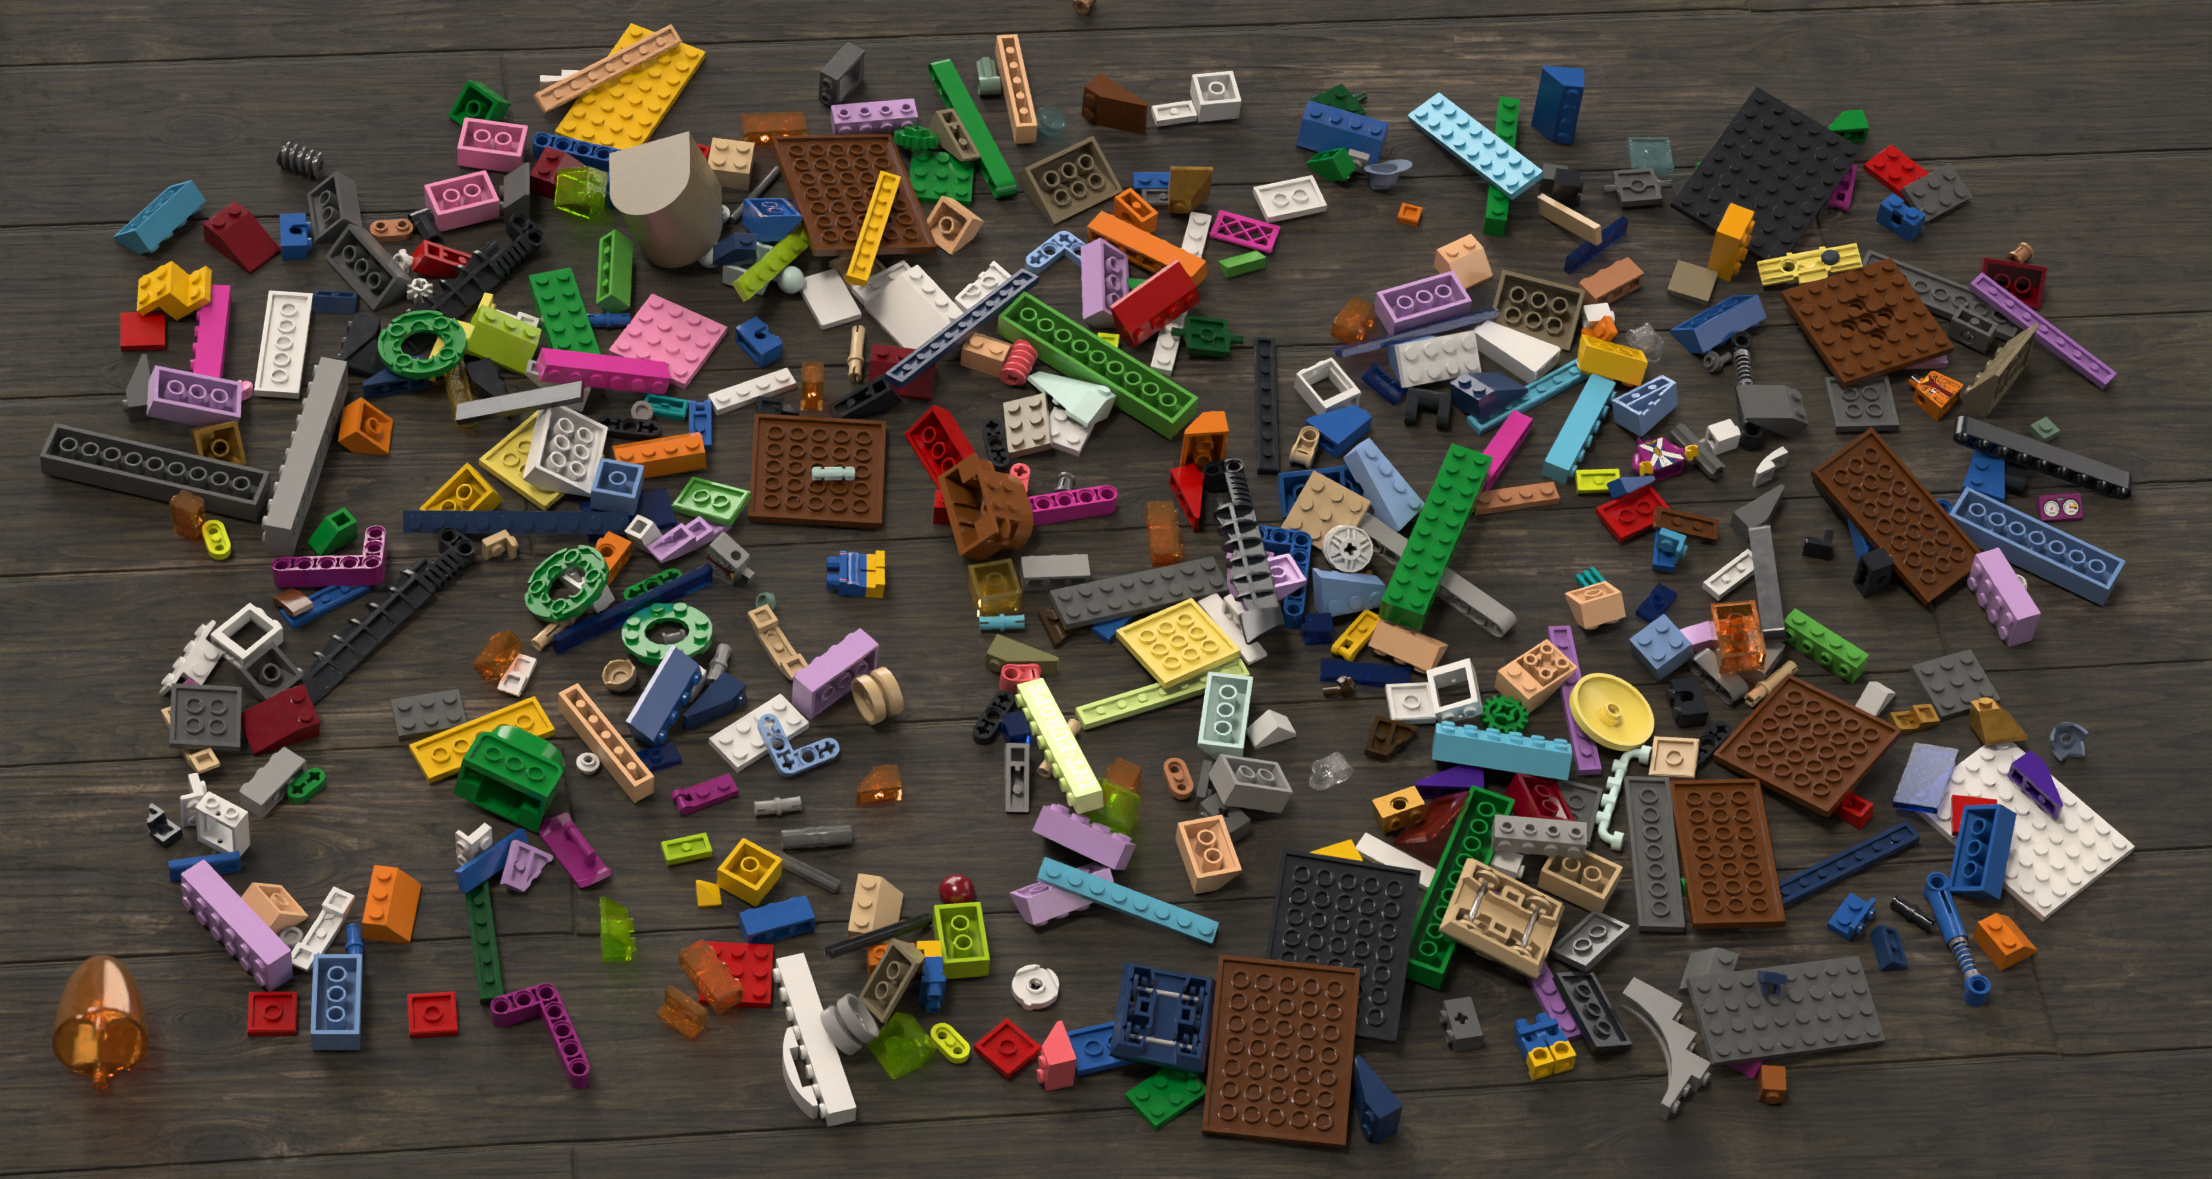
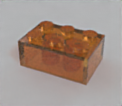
[1709,600,1766,674]

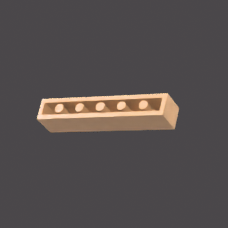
[995,34,1037,144]
[558,683,654,803]

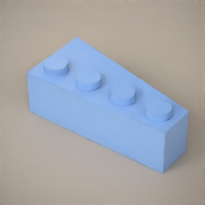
[1343,438,1425,532]

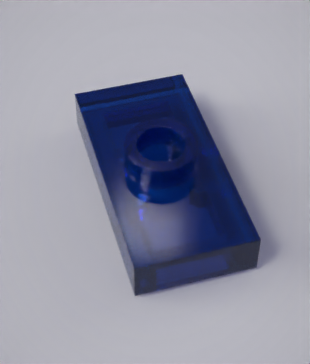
[1361,363,1408,406]
[1635,583,1678,623]
[634,741,682,772]

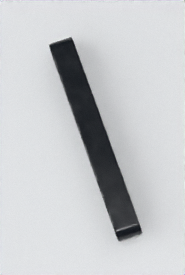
[1953,416,2133,500]

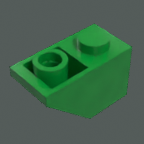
[308,507,358,556]

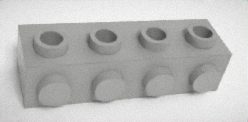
[1492,814,1587,859]

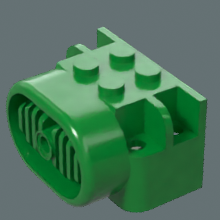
[453,725,565,833]

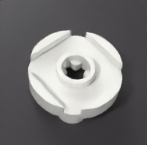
[1011,964,1059,1011]

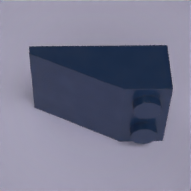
[1450,372,1529,421]
[1351,1055,1403,1145]

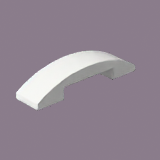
[291,887,355,972]
[782,1027,818,1119]

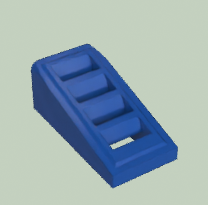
[1607,476,1655,499]

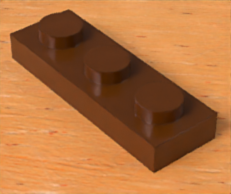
[1653,506,1719,543]

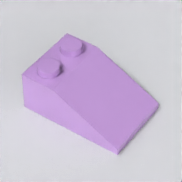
[1227,554,1307,611]

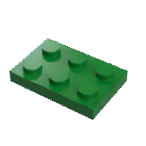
[1124,1068,1206,1131]

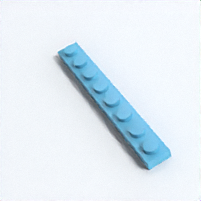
[1036,857,1219,946]

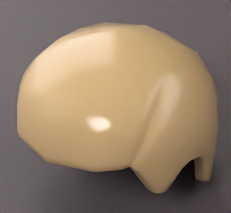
[602,659,637,692]

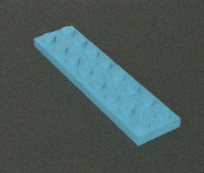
[1407,93,1544,200]

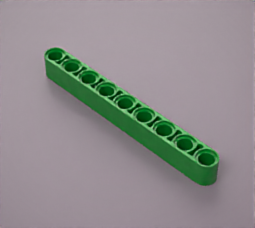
[928,58,1017,199]

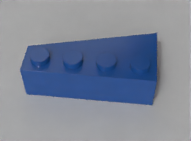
[1959,450,2005,503]

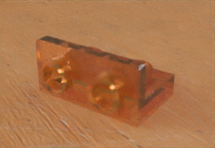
[656,984,708,1040]

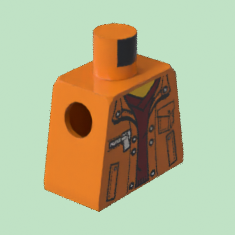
[1908,371,1963,421]

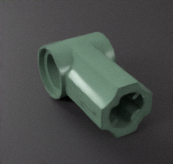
[976,57,1001,96]

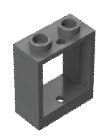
[818,42,865,106]

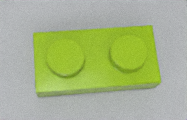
[661,833,712,866]

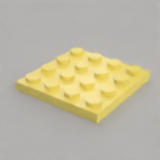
[479,410,605,511]
[1116,598,1241,689]

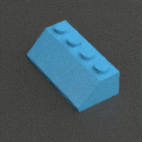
[113,180,206,254]

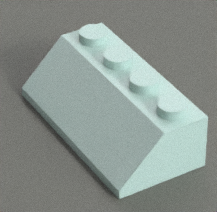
[1197,671,1253,760]

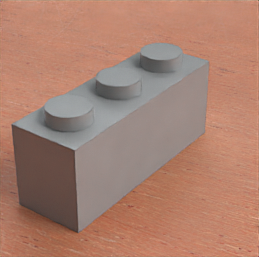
[1020,554,1090,592]
[239,747,306,819]

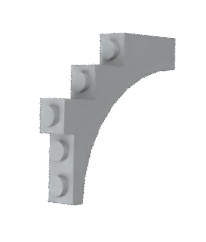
[1619,977,1711,1120]

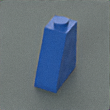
[1304,405,1372,458]

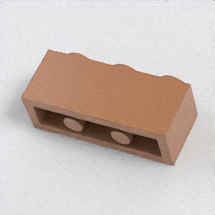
[1578,257,1644,305]

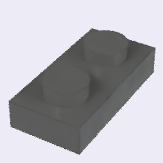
[1194,760,1213,810]

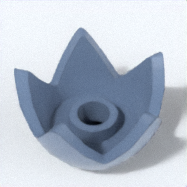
[2049,722,2089,761]

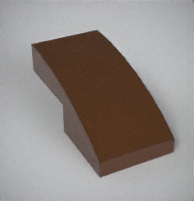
[271,588,314,616]

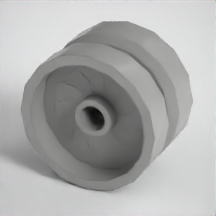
[820,993,879,1055]

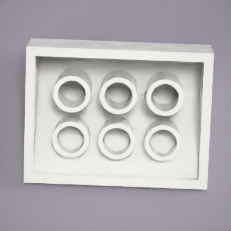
[865,265,963,349]
[523,406,608,497]

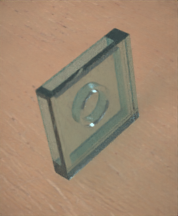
[1627,137,1674,173]

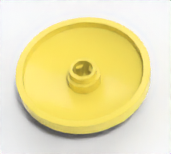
[1569,673,1654,751]

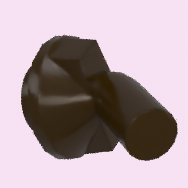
[1323,675,1356,698]

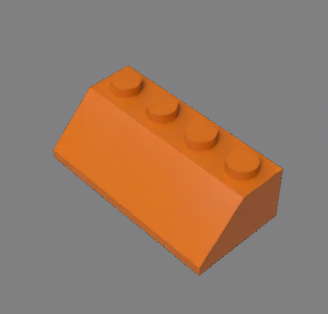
[612,432,707,479]

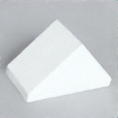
[1855,682,1896,717]
[1246,710,1296,749]

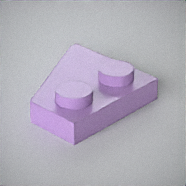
[500,840,553,893]

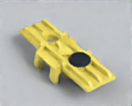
[1757,243,1863,287]

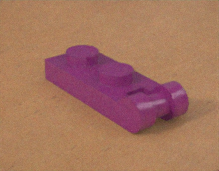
[1827,165,1858,213]
[670,773,739,815]

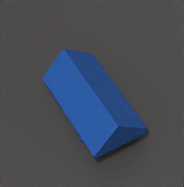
[1277,465,1364,517]

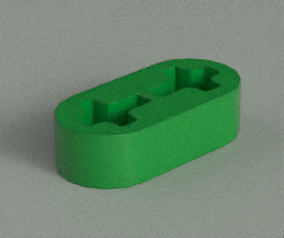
[287,768,326,805]

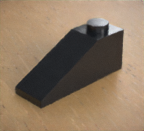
[829,374,903,419]

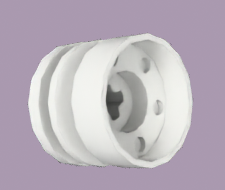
[1322,525,1373,572]

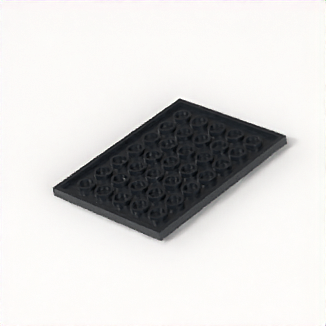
[1670,86,1863,261]
[1265,848,1421,1045]

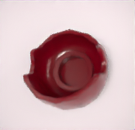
[938,874,976,904]

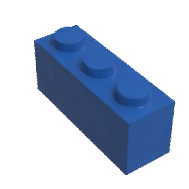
[739,895,815,944]

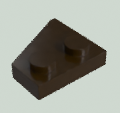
[1038,607,1083,649]
[1364,715,1418,761]

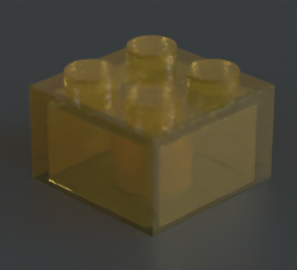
[966,559,1022,617]

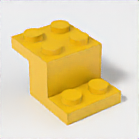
[137,261,212,321]

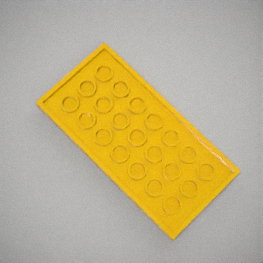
[555,23,706,150]

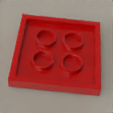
[699,941,773,1009]

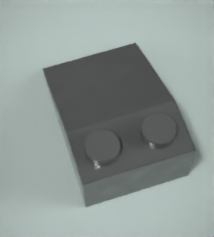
[1736,384,1809,439]

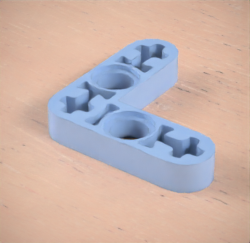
[1025,231,1086,274]
[757,713,839,777]

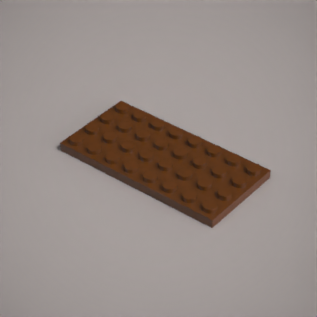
[1810,427,1982,606]
[1669,779,1786,929]

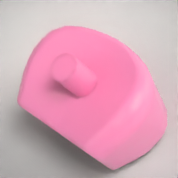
[237,380,253,401]

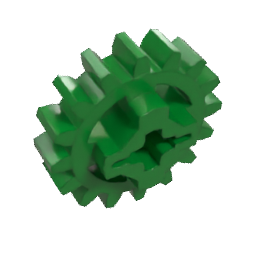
[893,126,939,152]
[1479,694,1529,734]

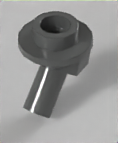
[1703,351,1733,373]

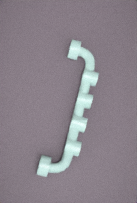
[1595,745,1652,851]

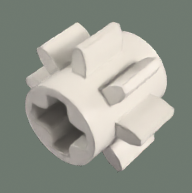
[407,278,433,305]

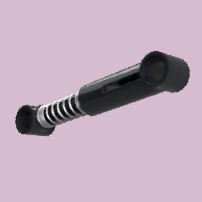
[1728,331,1764,451]

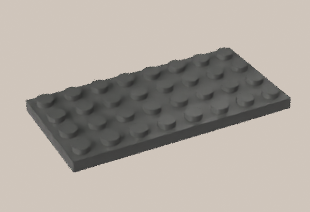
[1686,956,1885,1066]

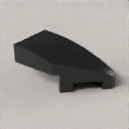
[755,396,800,416]
[147,803,183,848]

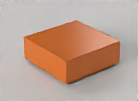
[1397,203,1422,227]

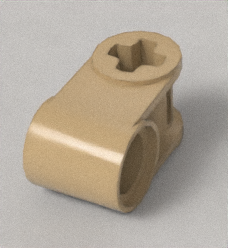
[1288,426,1320,469]

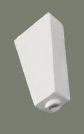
[1474,320,1561,384]

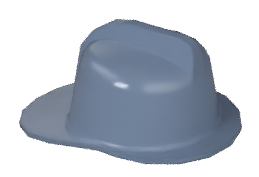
[1364,159,1413,190]

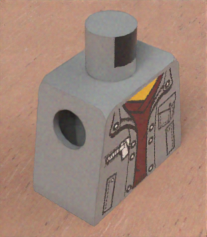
[703,532,756,585]

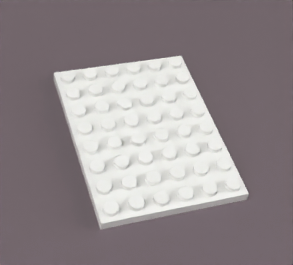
[1909,742,2135,922]

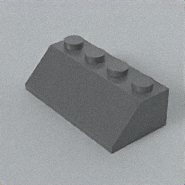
[325,224,413,311]

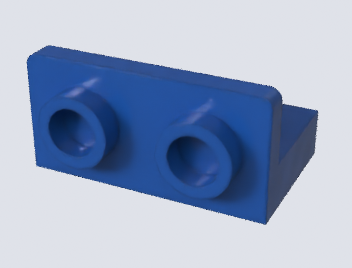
[1826,893,1877,942]

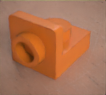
[1581,315,1618,342]

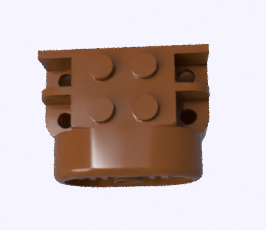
[937,453,1034,560]

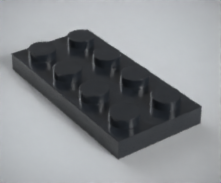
[1552,971,1633,1053]

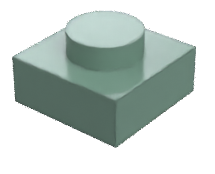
[2029,417,2060,443]

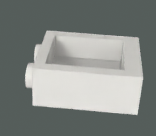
[1294,358,1361,415]
[210,603,283,669]
[1427,658,1483,724]
[195,791,250,856]

